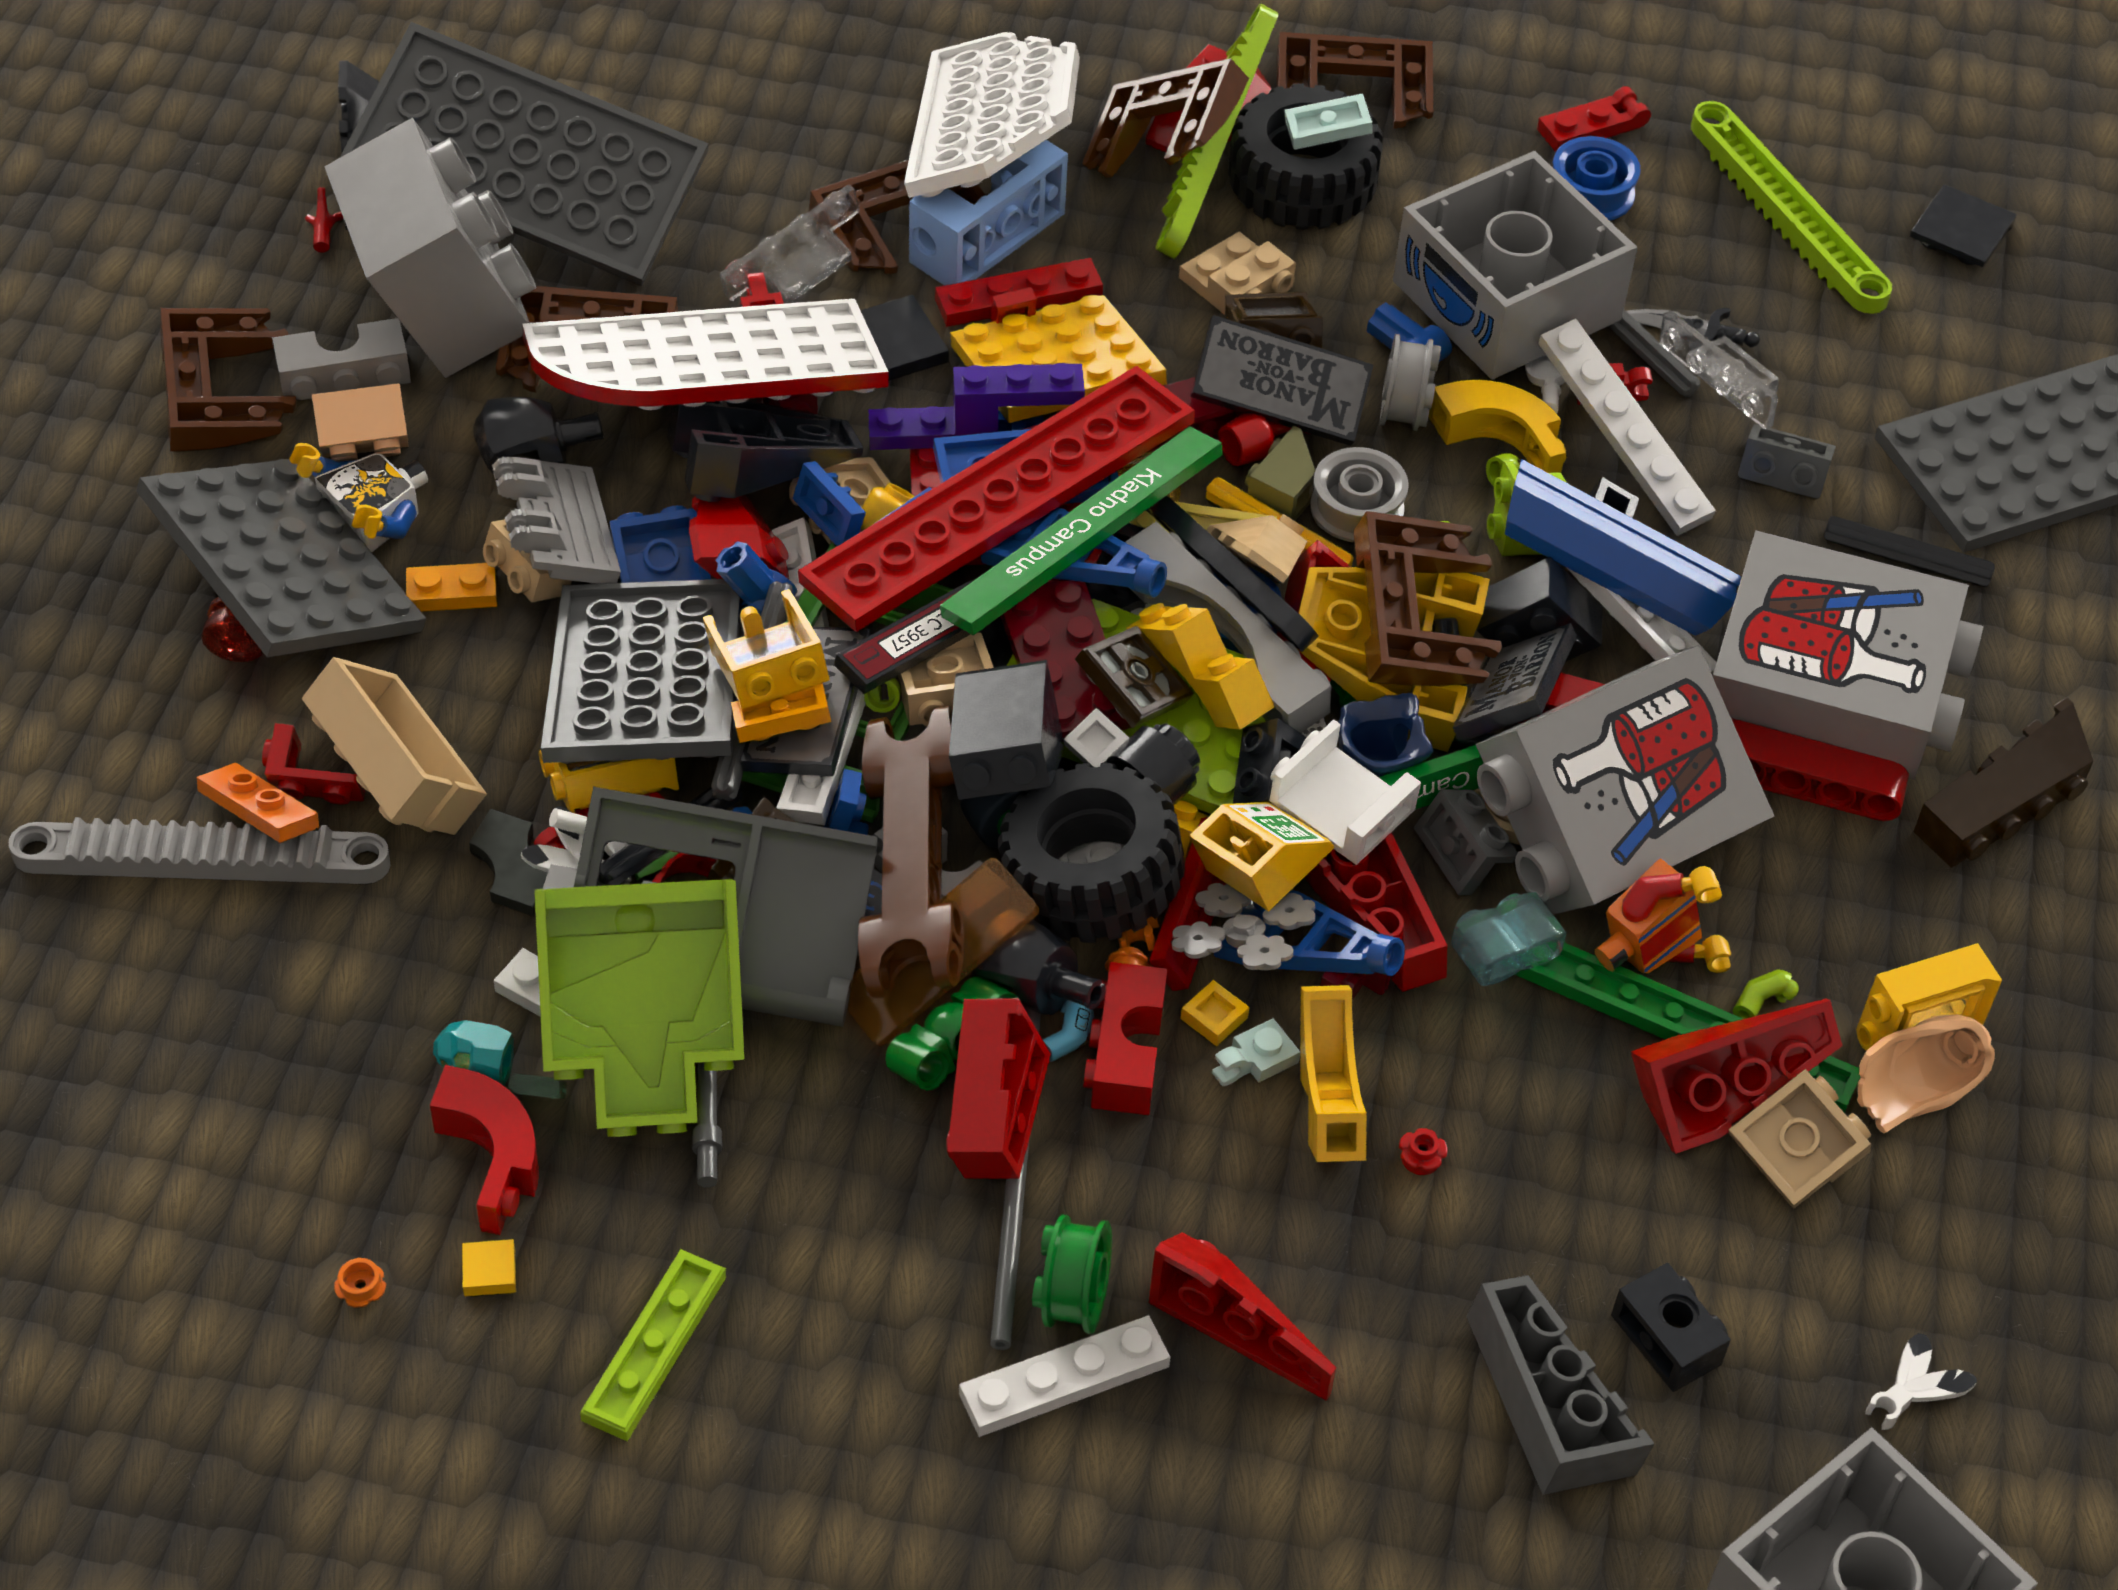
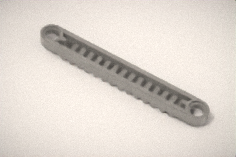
[9,817,391,884]

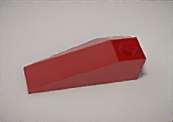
[1149,1232,1336,1401]

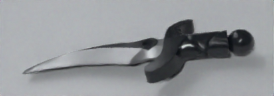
[1626,308,1760,352]

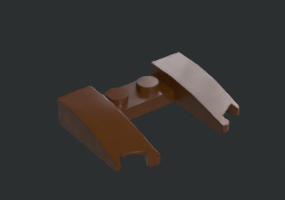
[1277,32,1433,129]
[1082,58,1249,178]
[809,160,985,274]
[496,286,678,393]
[160,308,296,452]
[1353,511,1502,686]

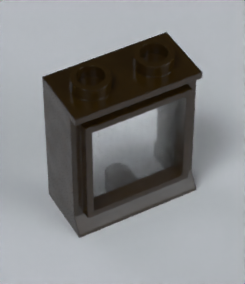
[1225,292,1323,348]

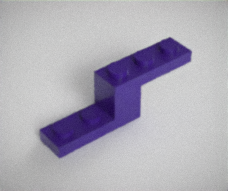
[868,363,1085,450]

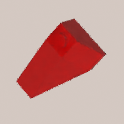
[689,495,789,601]
[1631,998,1843,1154]

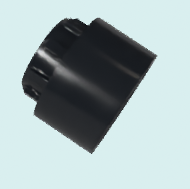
[1107,724,1200,805]

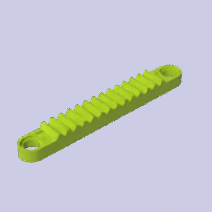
[1155,3,1278,259]
[1691,101,1892,314]

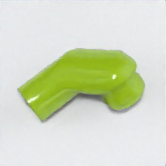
[1733,969,1799,1019]

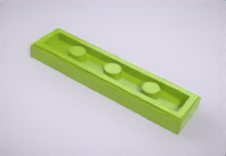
[580,1249,726,1441]

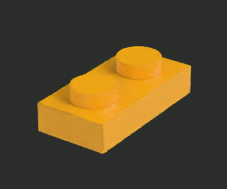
[406,563,497,612]
[731,683,831,743]

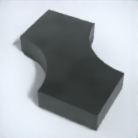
[469,809,548,916]

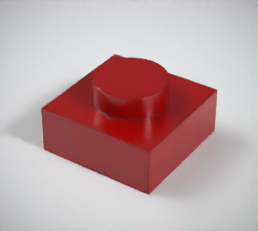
[991,287,1037,324]

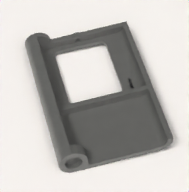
[574,787,878,1027]

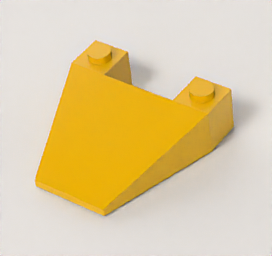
[1297,567,1490,752]

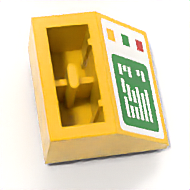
[1189,802,1335,912]

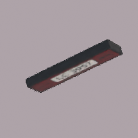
[834,580,997,694]

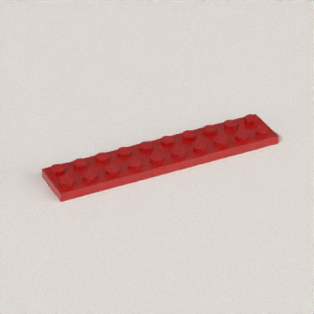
[798,365,1195,632]

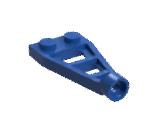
[981,507,1167,597]
[1214,890,1405,976]

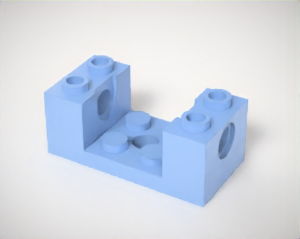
[909,140,1068,286]

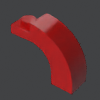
[430,1065,539,1235]

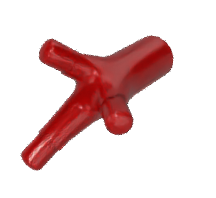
[305,187,344,252]

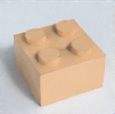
[311,383,409,461]

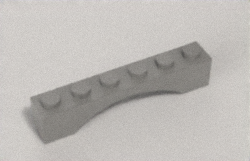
[1125,521,1331,733]

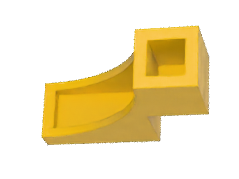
[1126,603,1275,730]
[1300,985,1367,1162]

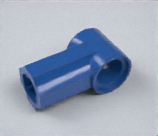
[1367,303,1452,362]
[715,541,798,616]

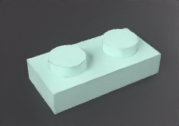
[1285,94,1372,150]

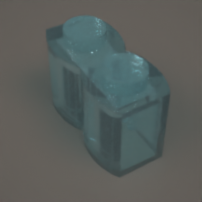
[1451,892,1567,986]

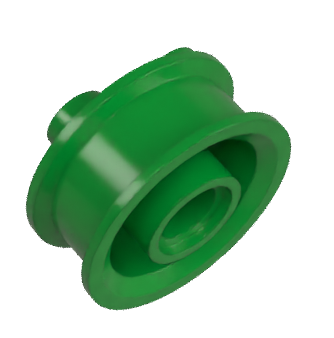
[1032,1214,1112,1334]

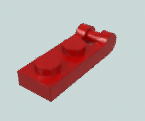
[1537,86,1651,152]

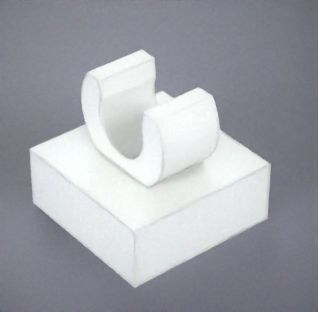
[1064,708,1129,767]

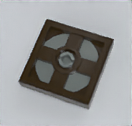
[1075,626,1194,728]

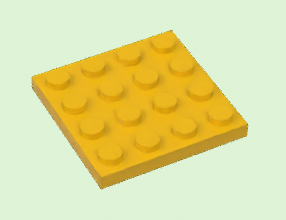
[950,295,1167,423]

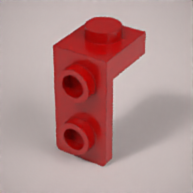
[262,723,365,805]

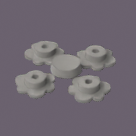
[1172,883,1315,971]

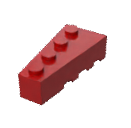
[1304,832,1448,992]

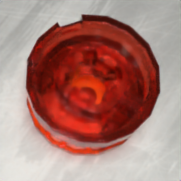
[201,596,263,662]

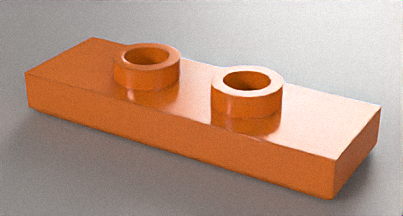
[197,762,319,843]

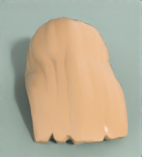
[1857,1014,1995,1133]

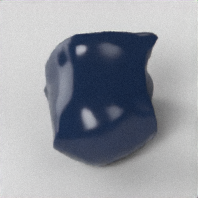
[1338,692,1433,777]

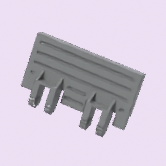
[492,456,621,584]

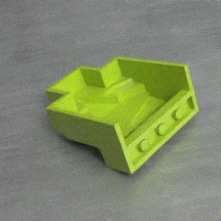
[534,879,745,1137]

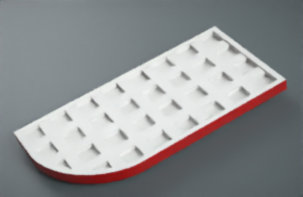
[522,298,888,410]

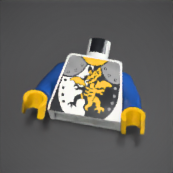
[289,443,428,552]

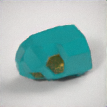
[433,1020,514,1086]

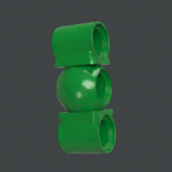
[885,976,1018,1091]

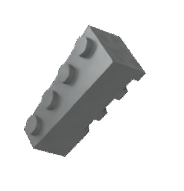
[1466,1275,1655,1495]

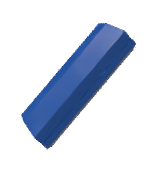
[1505,459,1741,636]

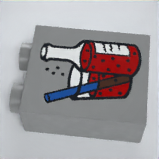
[1712,530,1983,779]
[1475,645,1774,915]

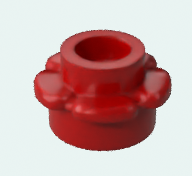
[1399,1128,1448,1175]

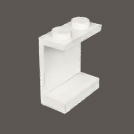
[1269,719,1421,865]

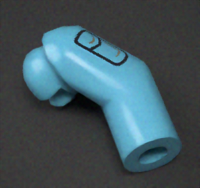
[1043,1000,1094,1062]

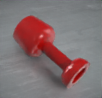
[1218,413,1310,466]

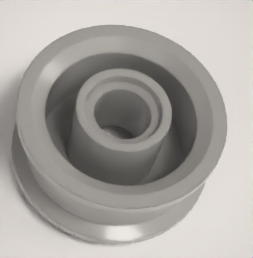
[1379,333,1441,431]
[1310,447,1409,542]

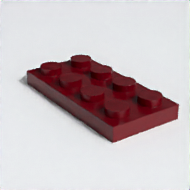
[1000,579,1132,738]

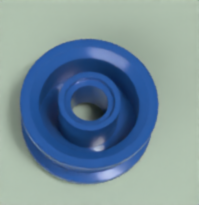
[1553,136,1641,221]

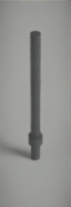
[692,1062,722,1188]

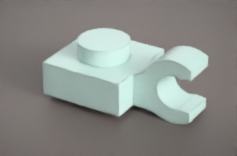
[1212,1018,1300,1086]

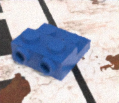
[610,506,711,583]

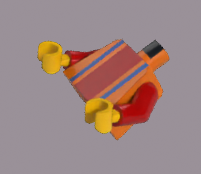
[1594,858,1732,973]

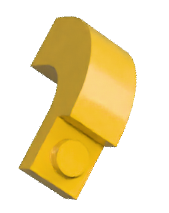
[1428,380,1566,473]

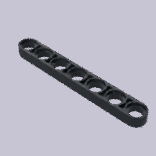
[1146,495,1319,652]

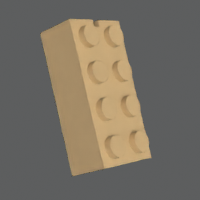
[302,657,487,835]

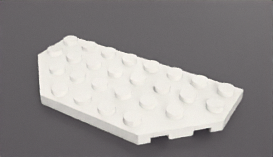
[904,32,1080,198]

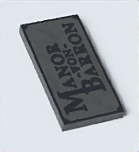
[1190,315,1373,446]
[1452,623,1577,741]
[740,626,871,776]

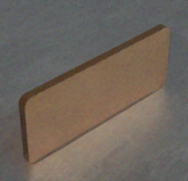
[847,858,1039,1046]

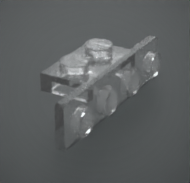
[720,184,859,304]
[1659,310,1779,429]

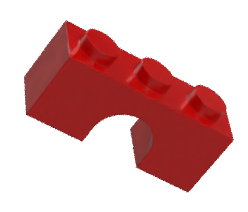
[1083,962,1167,1115]

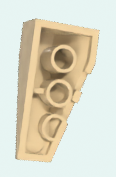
[1206,514,1307,584]

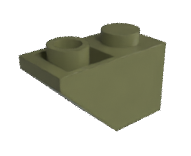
[1245,426,1315,521]

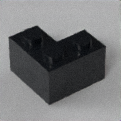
[1476,557,1603,662]

